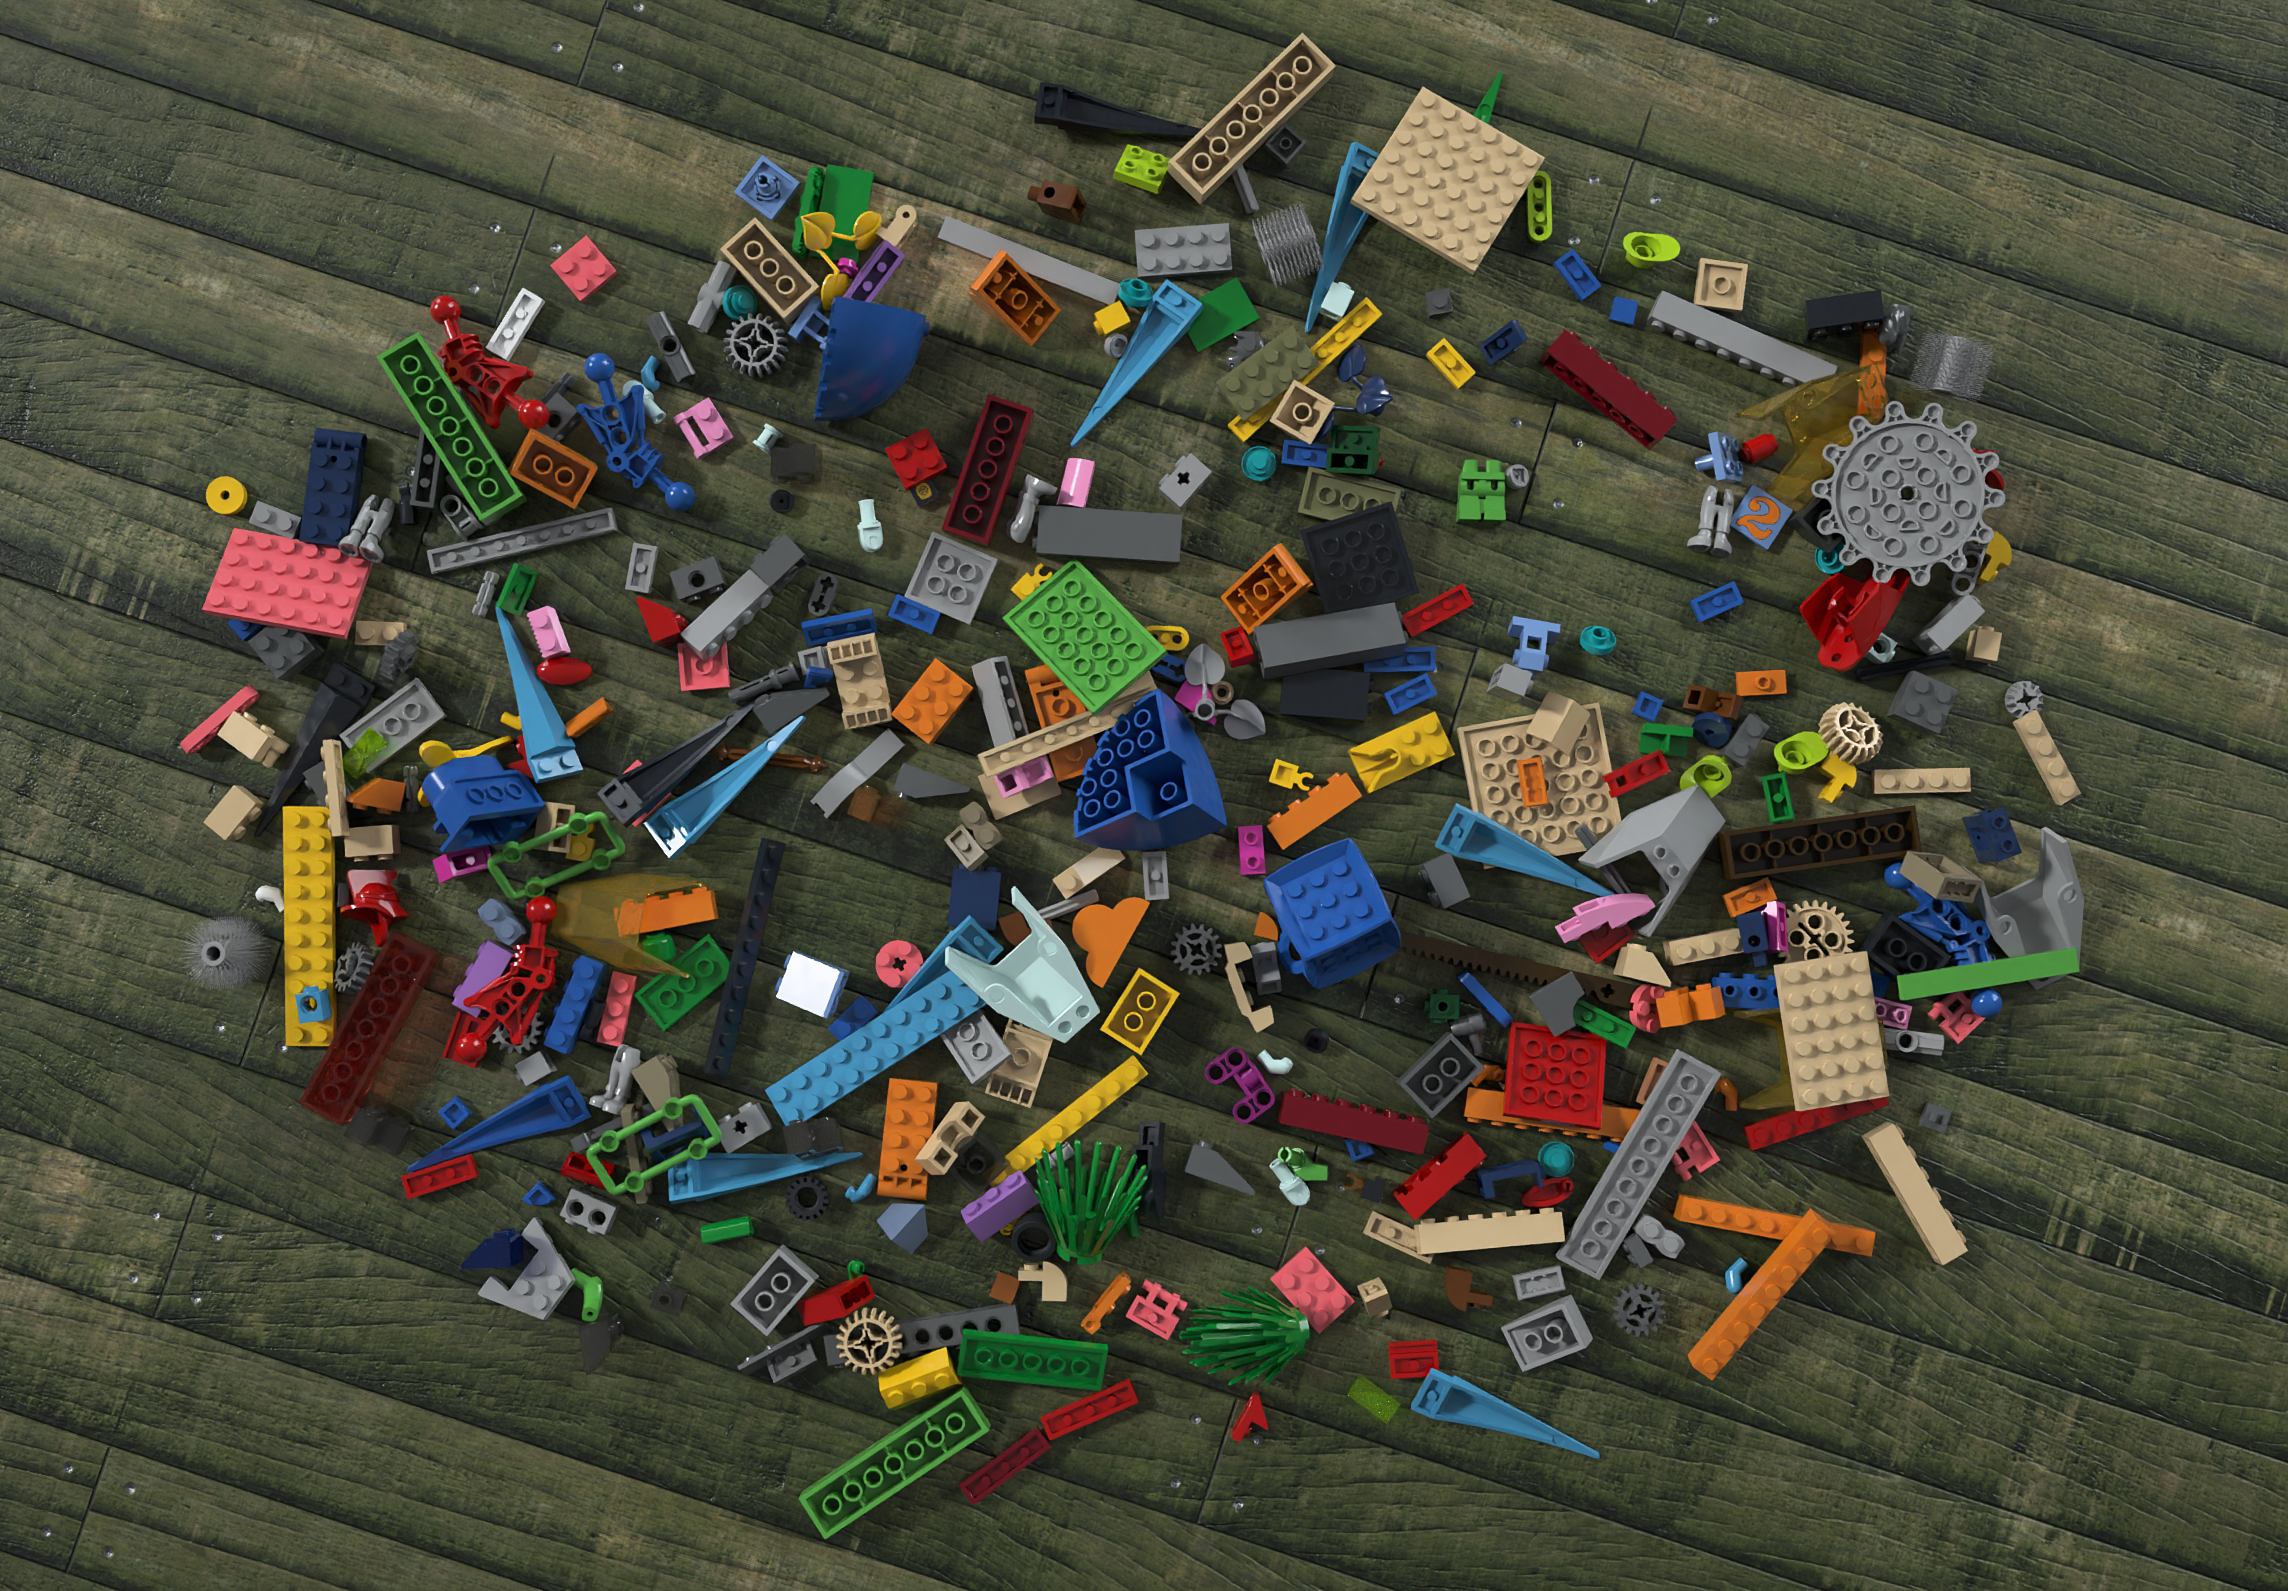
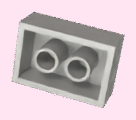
[731,1245,819,1336]

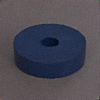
[1691,712,1732,747]

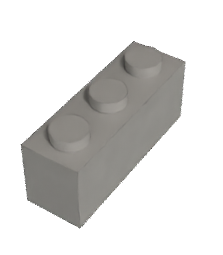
[1486,663,1534,703]

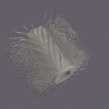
[1252,202,1324,287]
[1908,330,1996,403]
[179,916,271,990]

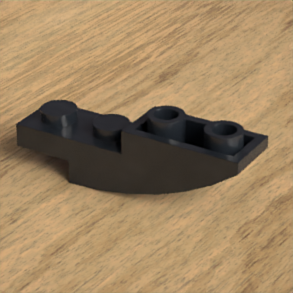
[1132,1121,1167,1221]

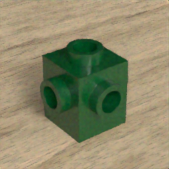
[1423,989,1460,1023]

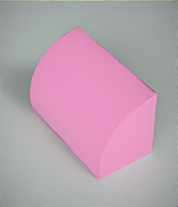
[1057,458,1095,508]

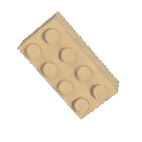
[720,217,821,325]

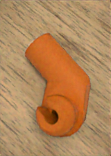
[1470,1064,1504,1088]
[1714,1078,1738,1111]

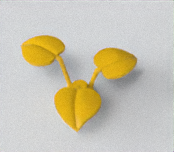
[801,211,882,311]

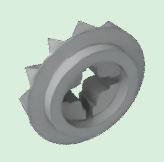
[2005,681,2044,718]

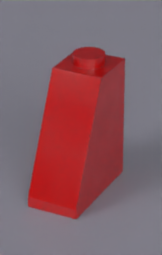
[796,1275,875,1326]

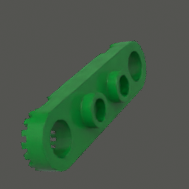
[792,166,825,260]

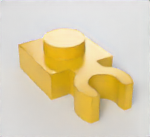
[1011,563,1053,601]
[1268,759,1313,791]
[566,822,596,861]

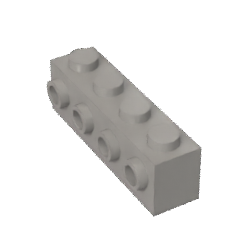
[680,569,773,661]
[971,656,1029,748]

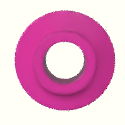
[835,258,858,279]

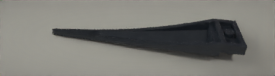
[1034,82,1202,138]
[254,662,379,837]
[597,692,766,828]

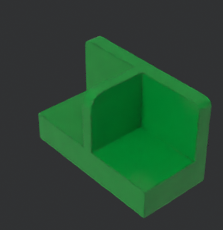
[1638,723,1693,757]

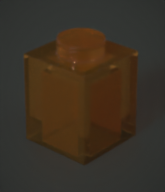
[847,785,882,823]

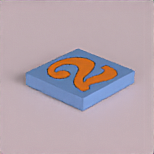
[1730,485,1793,551]

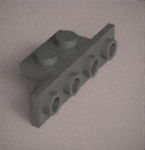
[737,1321,832,1385]

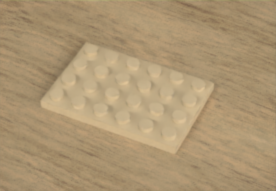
[1773,951,1889,1111]

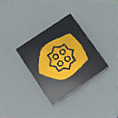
[910,479,940,508]

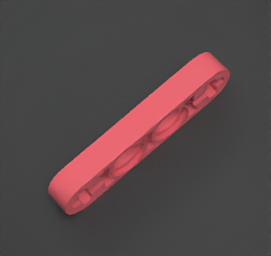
[180,685,260,755]

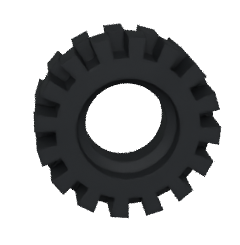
[785,1175,831,1221]

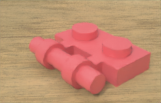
[1927,990,1985,1044]
[1671,1120,1720,1181]
[1125,1279,1188,1340]

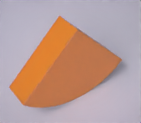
[1254,912,1278,941]

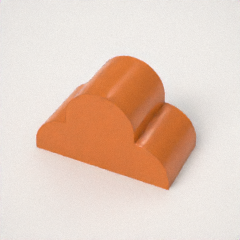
[968,250,1061,346]
[1221,543,1314,634]
[1072,897,1150,988]

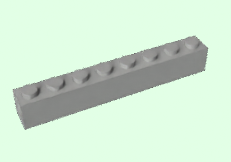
[1646,290,1838,398]

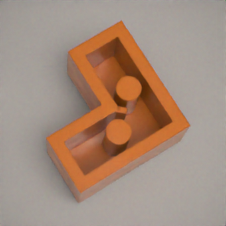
[1656,983,1726,1028]

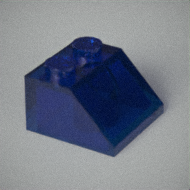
[461,1227,524,1269]

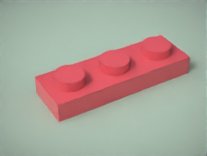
[597,971,638,1046]

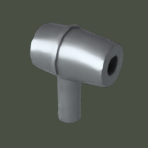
[1450,1013,1486,1054]

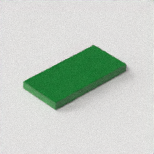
[811,164,875,266]
[634,934,731,1032]

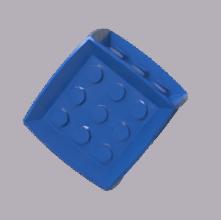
[1264,838,1401,989]

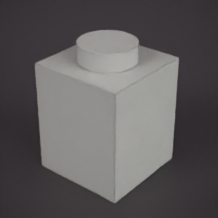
[515,1050,557,1086]

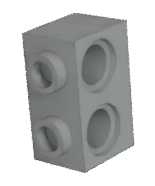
[560,1186,621,1236]

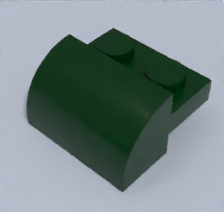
[1325,425,1381,475]

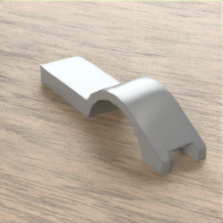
[811,728,905,819]

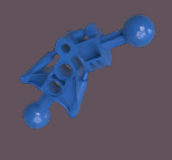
[576,353,696,512]
[1884,860,2002,1018]

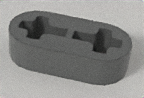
[808,573,839,618]

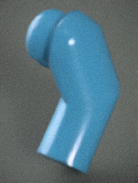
[641,355,661,392]
[845,1173,879,1203]
[1725,1257,1749,1295]

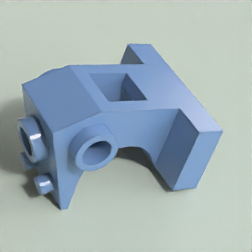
[788,294,829,350]
[1508,616,1561,679]

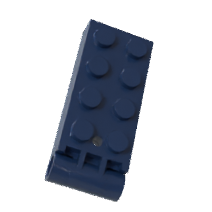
[299,428,368,547]

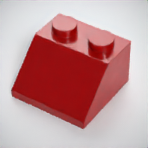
[636,596,689,648]

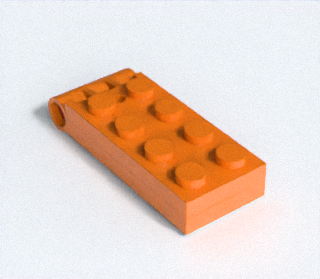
[1024,665,1097,783]
[877,1077,939,1201]

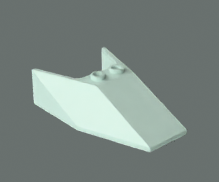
[945,886,1100,1043]

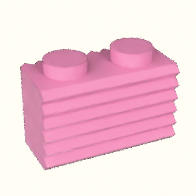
[527,606,571,659]

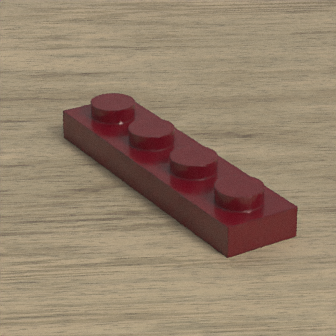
[959,1426,1052,1505]

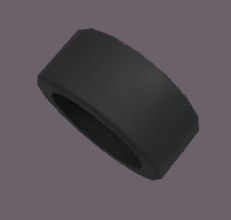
[1011,1213,1057,1262]

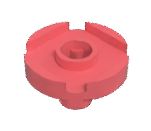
[876,940,924,988]
[1629,984,1665,1033]

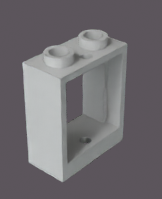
[1911,594,1985,656]

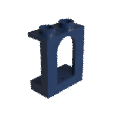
[1962,807,2022,862]
[640,1105,711,1165]
[1474,1158,1546,1199]

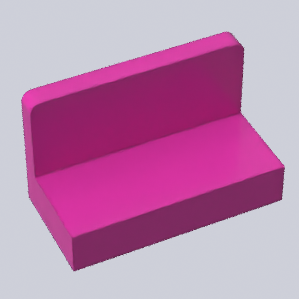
[1756,901,1788,954]

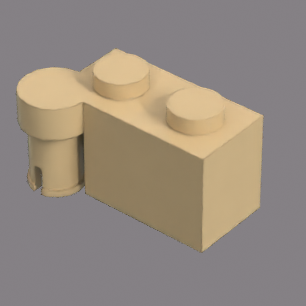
[217,711,290,769]

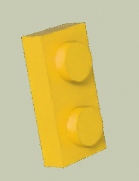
[1426,338,1476,390]

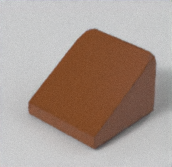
[989,1271,1020,1304]

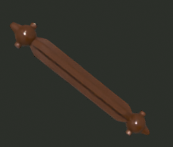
[710,744,829,774]

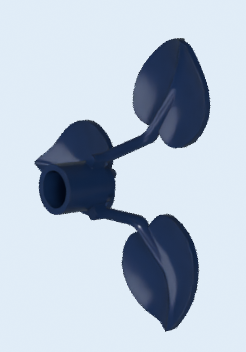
[1312,343,1393,443]

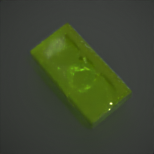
[1347,1374,1401,1424]

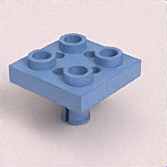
[734,155,801,222]
[1695,431,1743,484]

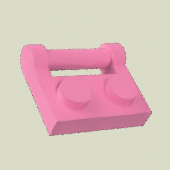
[673,397,735,460]

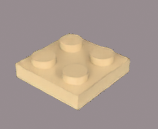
[1693,258,1748,313]

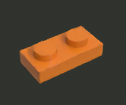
[1722,877,1777,917]

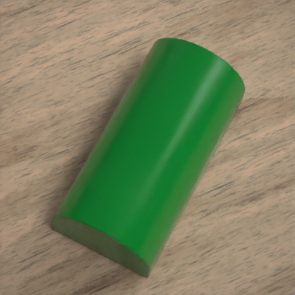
[1761,772,1795,824]
[701,1215,755,1244]

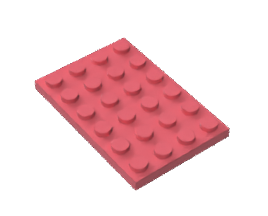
[202,528,374,640]

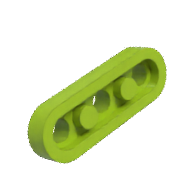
[1526,171,1552,243]

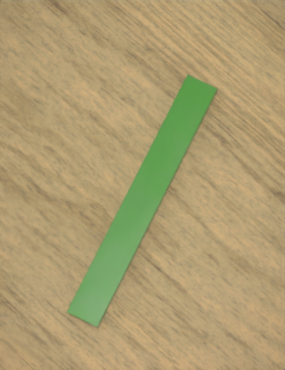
[1897,948,2080,1000]

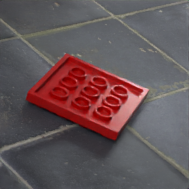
[1502,1021,1606,1130]

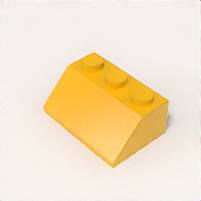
[878,1347,963,1410]

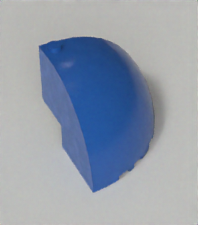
[814,296,930,422]
[1074,688,1227,851]

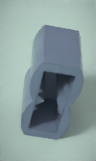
[478,898,530,945]

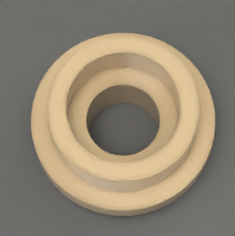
[1210,681,1234,705]

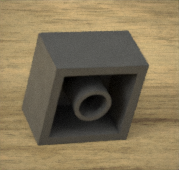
[750,534,812,594]
[248,626,325,682]
[1886,671,1958,736]
[1417,852,1471,909]

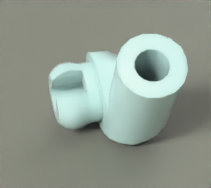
[1256,1050,1293,1075]

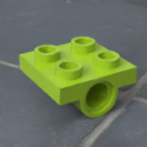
[1113,144,1171,194]

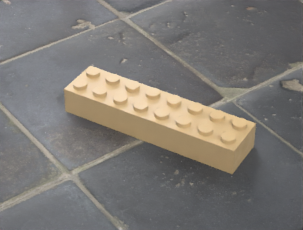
[1167,33,1336,204]

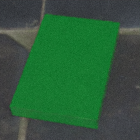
[1186,277,1260,354]

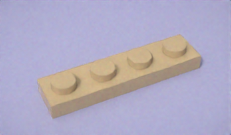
[2013,710,2081,805]
[321,739,350,837]
[1871,768,1971,794]

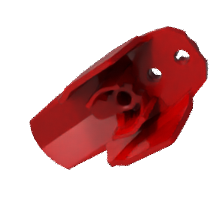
[1799,567,1911,672]

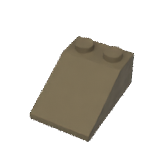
[631,1053,684,1132]

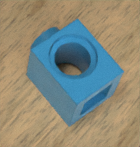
[295,985,332,1023]

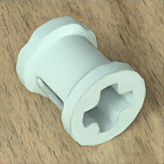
[752,423,783,455]

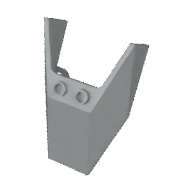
[1578,784,1726,937]
[1963,827,2084,990]

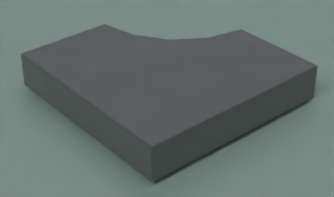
[1530,971,1585,1037]

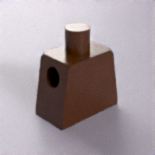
[1028,180,1086,225]

